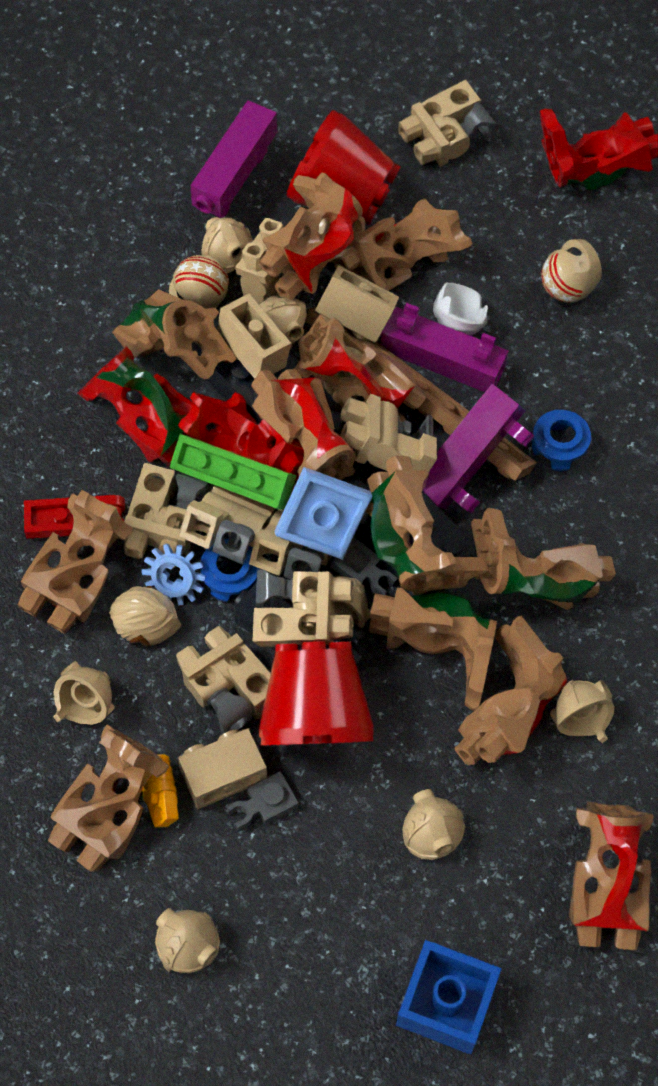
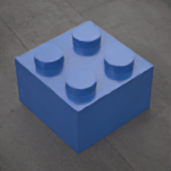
[396,940,501,1055]

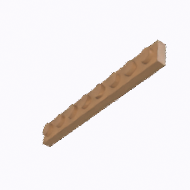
[305,307,537,481]

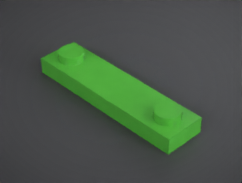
[169,434,297,510]

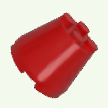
[286,110,401,225]
[259,641,374,745]

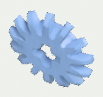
[142,544,206,606]

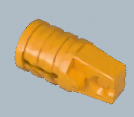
[142,754,179,827]

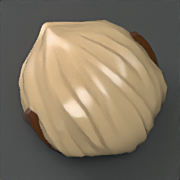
[109,586,181,647]

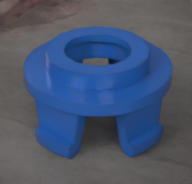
[532,410,591,471]
[200,539,260,602]

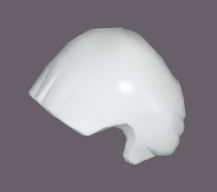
[433,283,488,335]

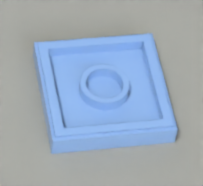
[274,467,373,560]

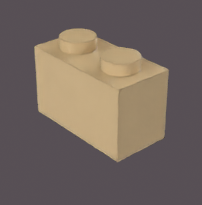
[315,265,399,343]
[217,293,291,379]
[178,728,267,810]

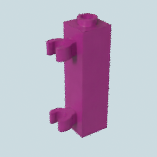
[190,100,277,218]
[380,303,509,392]
[422,384,534,514]

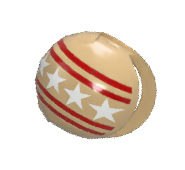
[541,239,602,303]
[169,255,229,309]

